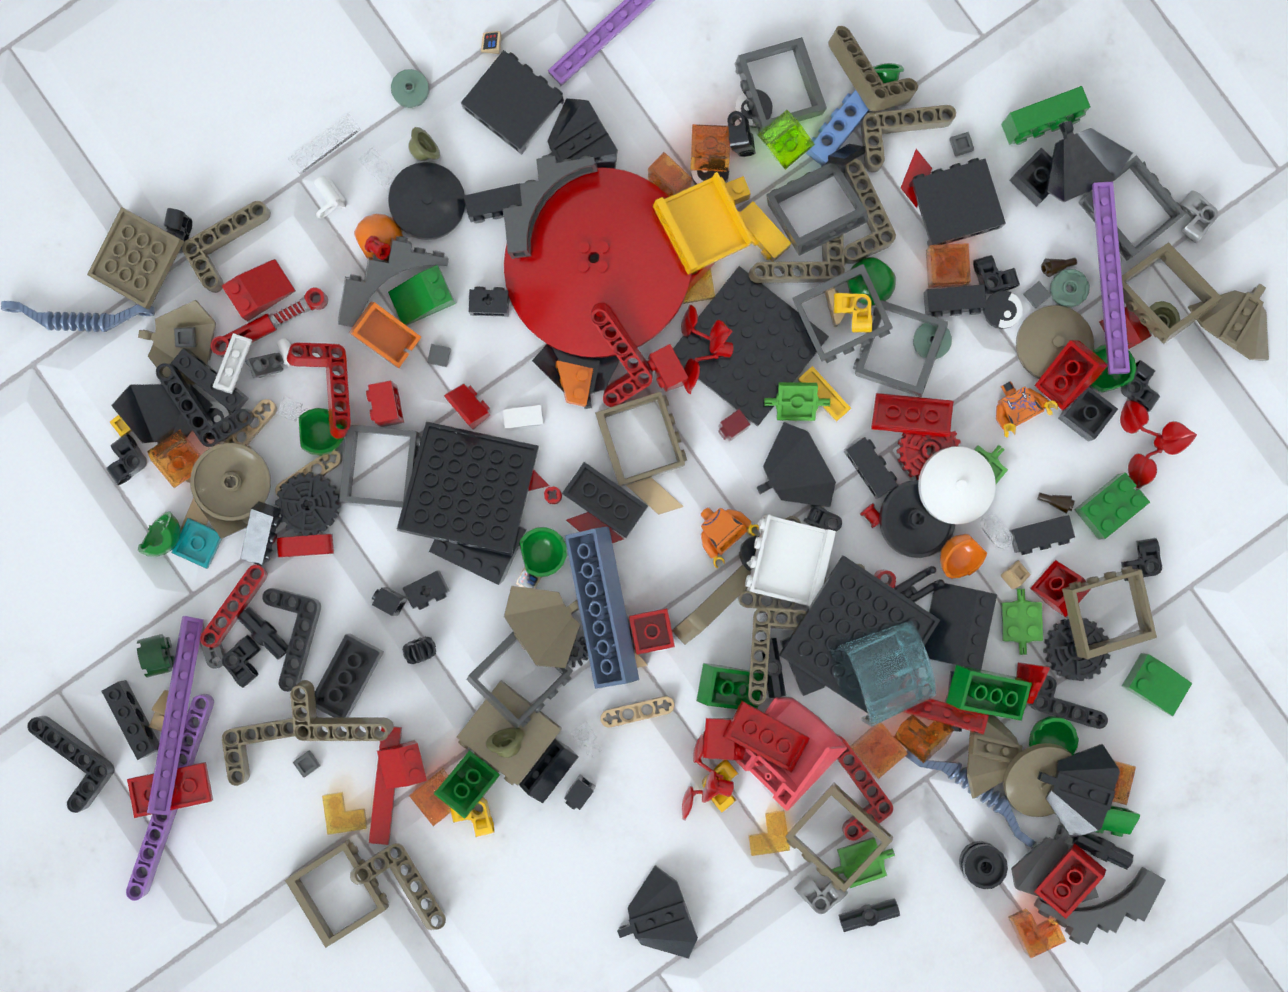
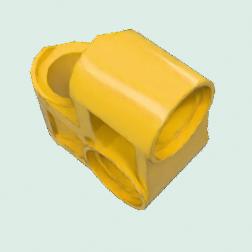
[834,293,872,332]
[702,760,739,813]
[450,798,495,837]

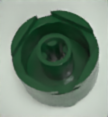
[137,634,175,678]

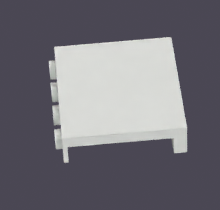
[745,514,836,606]

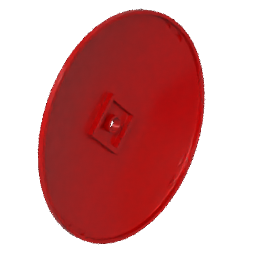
[504,168,692,358]

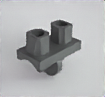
[245,353,284,379]

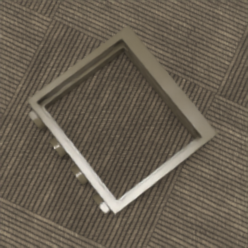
[1122,242,1222,344]
[595,391,687,487]
[1062,566,1157,659]
[785,782,893,893]
[285,839,389,948]

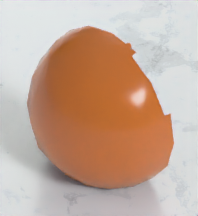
[354,214,403,260]
[940,534,987,579]

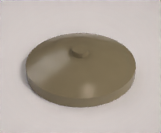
[1016,305,1094,379]
[190,443,271,521]
[1003,743,1072,817]

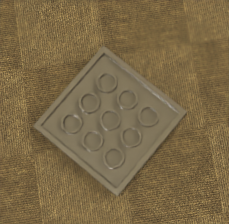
[87,207,184,309]

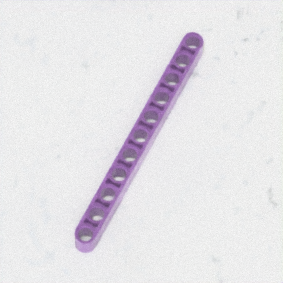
[126,694,214,901]

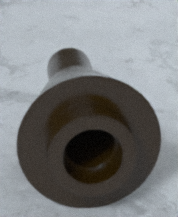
[1041,258,1077,277]
[1037,492,1075,514]

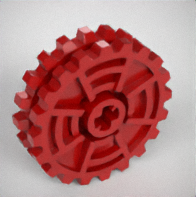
[896,431,961,480]

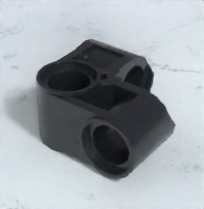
[727,111,756,157]
[164,208,192,253]
[973,255,1020,294]
[1121,360,1160,412]
[106,433,147,485]
[1121,538,1162,581]
[222,635,261,688]

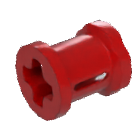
[364,236,391,260]
[544,486,562,504]
[860,503,880,529]

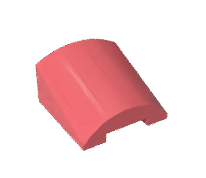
[735,697,847,811]

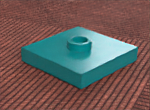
[171,518,222,569]

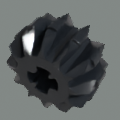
[402,636,437,664]
[567,636,589,667]

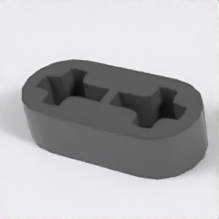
[200,633,225,669]

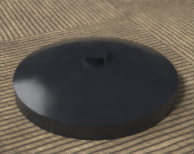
[388,162,465,240]
[879,480,955,558]

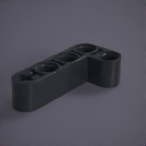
[1030,675,1108,729]

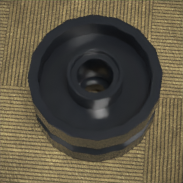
[959,841,1008,889]

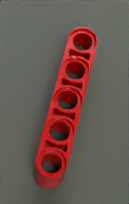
[200,565,267,648]

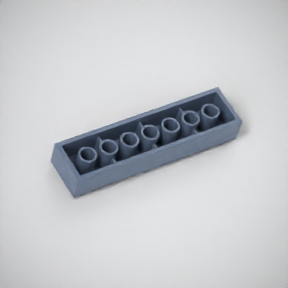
[565,527,639,689]

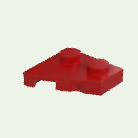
[1016,662,1050,704]

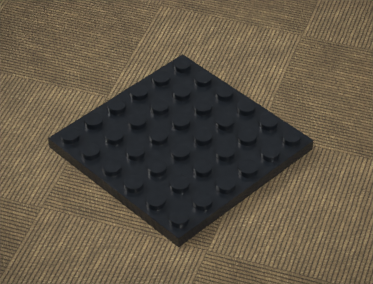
[673,266,829,426]
[396,422,539,556]
[779,555,940,720]

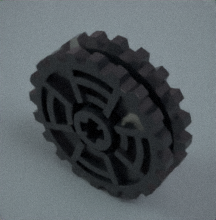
[275,472,341,536]
[1043,618,1111,681]

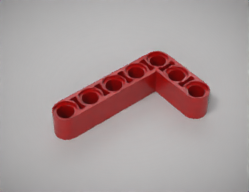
[591,303,653,407]
[287,342,351,439]
[836,734,893,841]

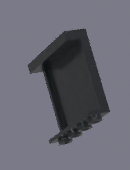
[461,50,564,155]
[909,158,1006,249]

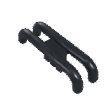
[894,566,945,602]

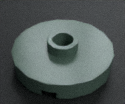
[391,69,429,108]
[1050,269,1090,308]
[913,323,952,360]

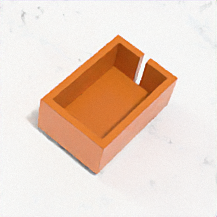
[348,302,421,368]

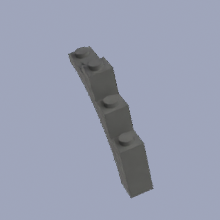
[503,155,598,259]
[338,236,449,327]
[1034,867,1166,945]

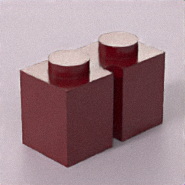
[718,409,751,442]

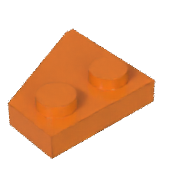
[556,361,593,407]

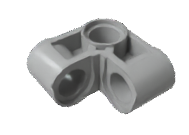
[1180,191,1218,243]
[794,875,848,914]

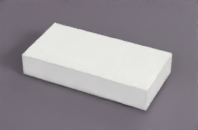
[503,405,543,429]

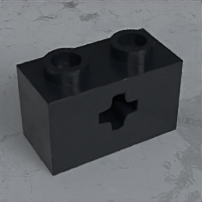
[468,286,509,317]
[402,571,450,610]
[372,587,408,616]
[564,774,595,810]

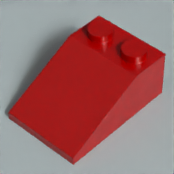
[222,259,296,322]
[1034,340,1108,410]
[1034,843,1106,919]

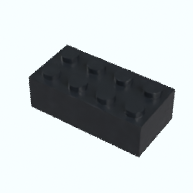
[562,462,648,538]
[315,634,384,717]

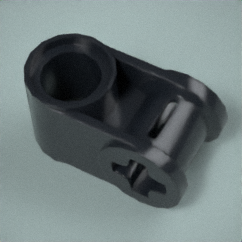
[803,505,842,532]

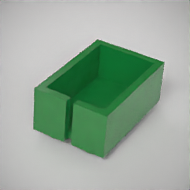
[1074,472,1150,540]

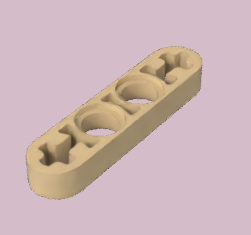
[224,399,277,446]
[275,451,342,497]
[600,696,674,727]

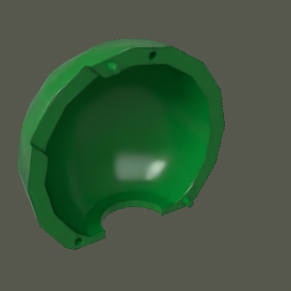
[847,257,896,306]
[1091,344,1136,392]
[299,408,344,456]
[138,511,181,557]
[520,527,567,577]
[1029,716,1079,755]

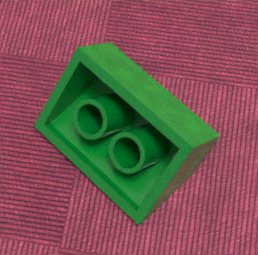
[1094,806,1140,837]

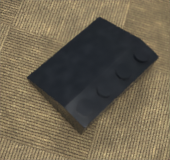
[429,526,527,585]
[919,583,997,670]

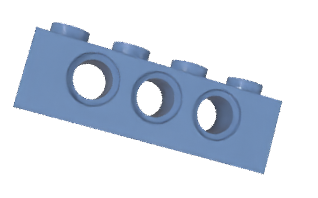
[806,90,870,166]

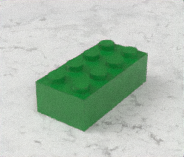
[1001,86,1091,145]
[946,665,1032,721]

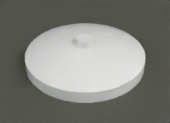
[918,446,996,524]

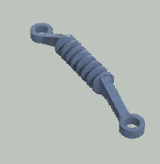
[1,301,155,332]
[904,749,1036,848]

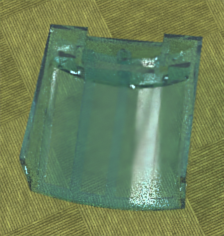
[838,621,936,727]

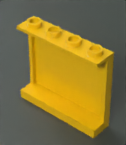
[653,172,753,275]

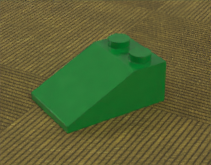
[388,265,456,326]
[1122,653,1192,717]
[696,663,764,709]
[434,750,500,819]

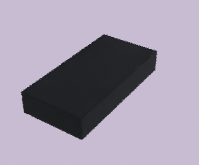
[828,144,865,165]

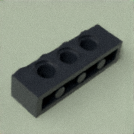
[171,348,249,413]
[101,680,159,760]

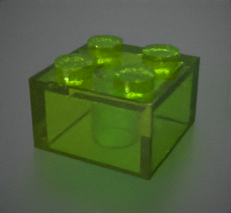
[758,110,815,170]

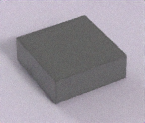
[949,132,974,157]
[1023,281,1051,308]
[174,327,197,347]
[427,344,451,367]
[293,750,321,778]

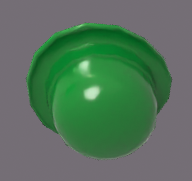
[873,63,904,84]

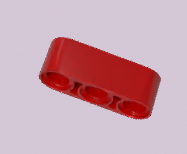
[277,534,334,557]

